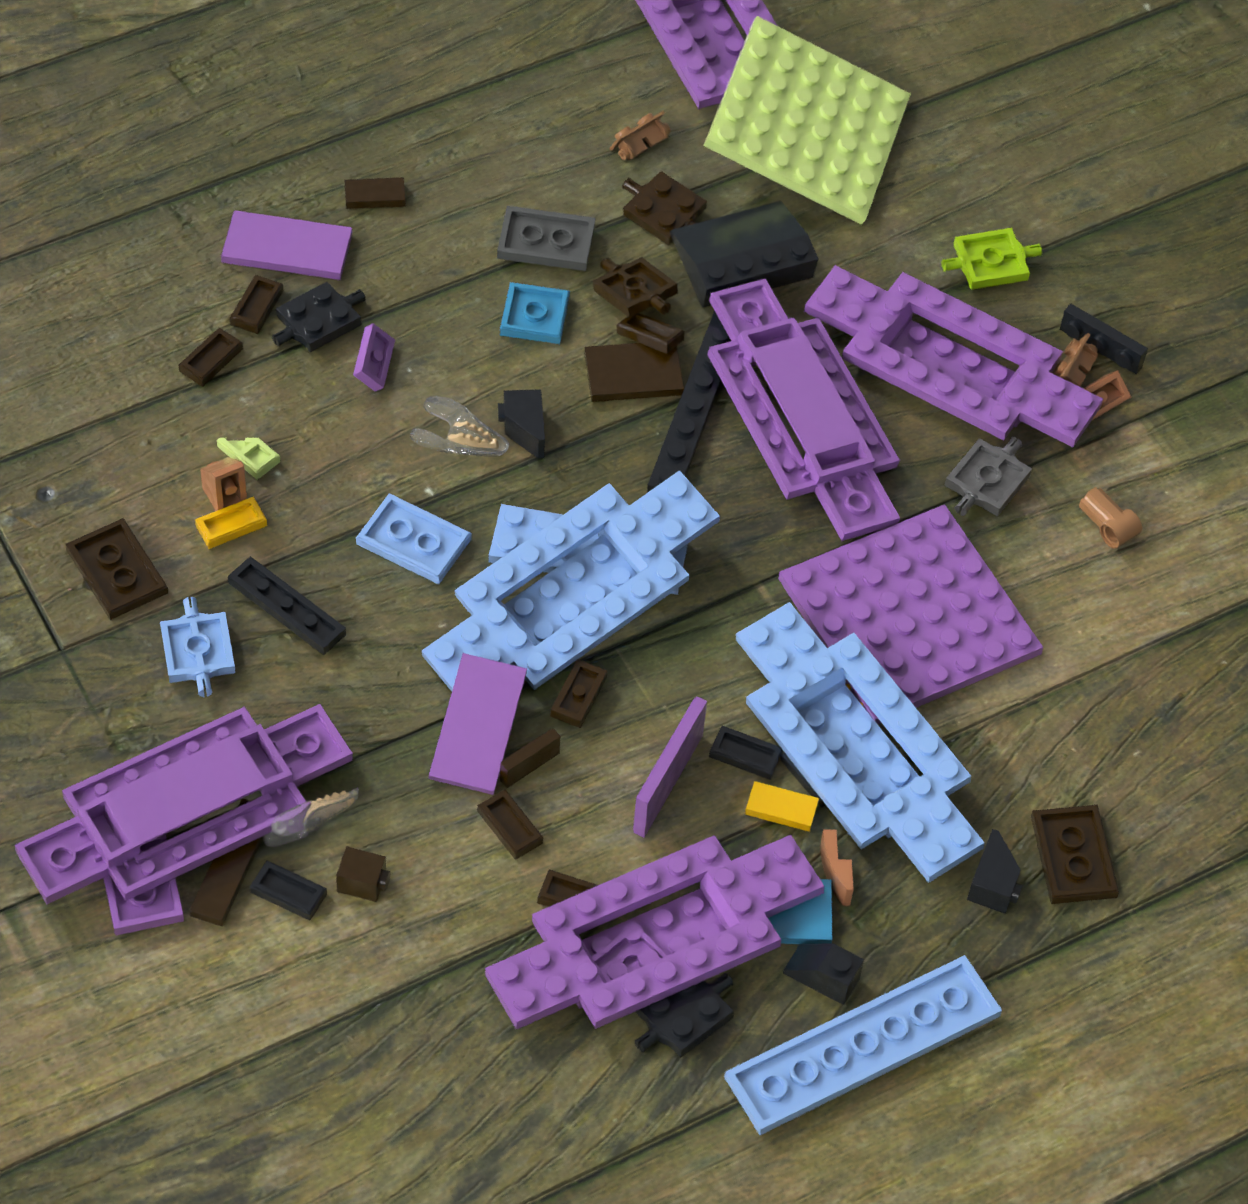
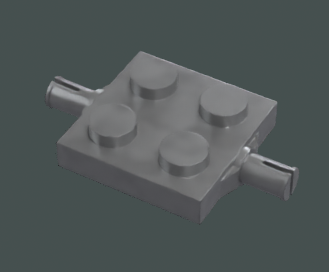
[945,437,1032,516]

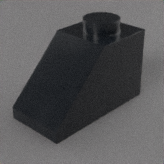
[498,389,545,458]
[967,829,1023,914]
[783,943,864,1005]

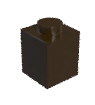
[336,846,391,902]

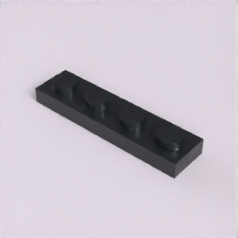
[228,556,346,655]

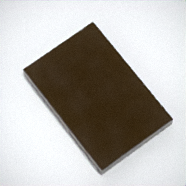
[584,343,684,402]
[65,518,168,620]
[1031,805,1119,904]

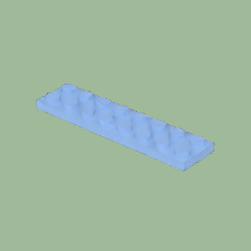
[724,955,1002,1135]

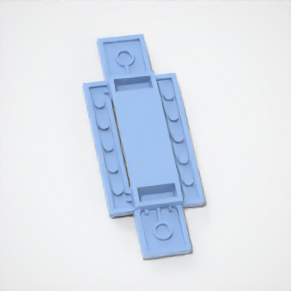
[422,470,720,691]
[736,602,985,883]

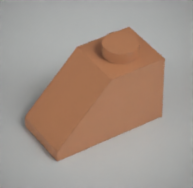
[200,457,247,511]

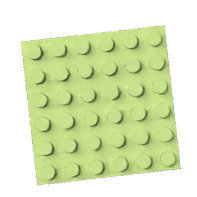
[704,16,911,225]

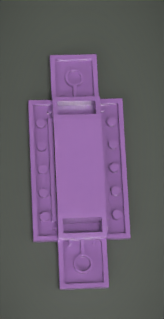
[636,0,777,109]
[804,265,1103,447]
[707,278,900,541]
[15,704,353,904]
[485,835,824,1030]

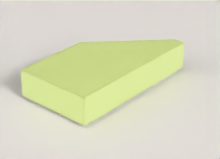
[217,438,280,480]

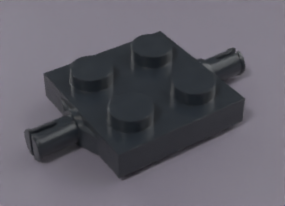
[272,282,366,352]
[634,973,734,1058]

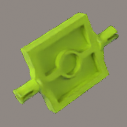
[941,228,1042,290]

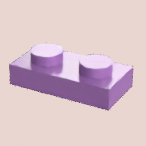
[353,323,395,392]

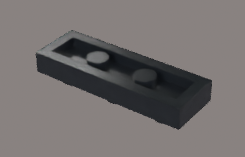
[1059,303,1148,374]

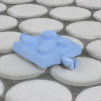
[160,597,235,697]

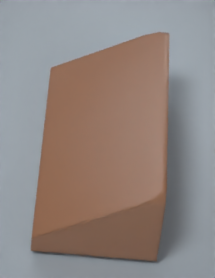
[1083,370,1132,420]

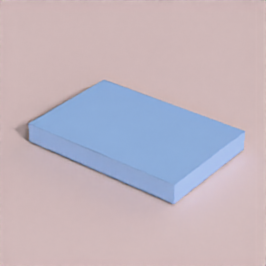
[356,493,471,585]

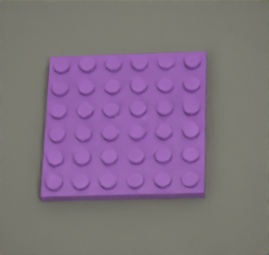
[778,504,1043,724]

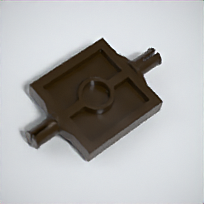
[622,171,707,245]
[593,257,678,317]

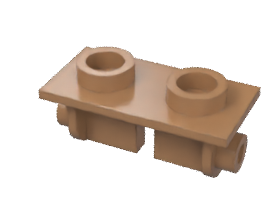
[610,111,671,160]
[1051,333,1098,387]

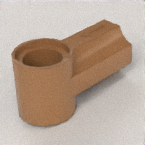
[1079,487,1142,549]

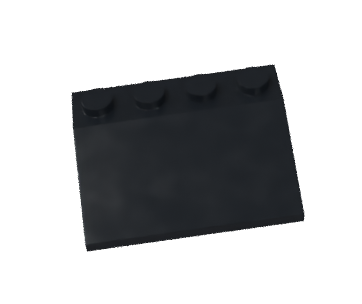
[670,201,819,308]

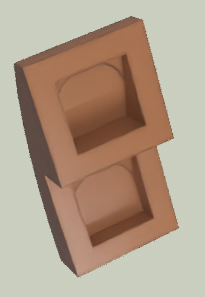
[820,830,853,906]

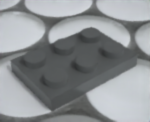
[497,206,596,271]

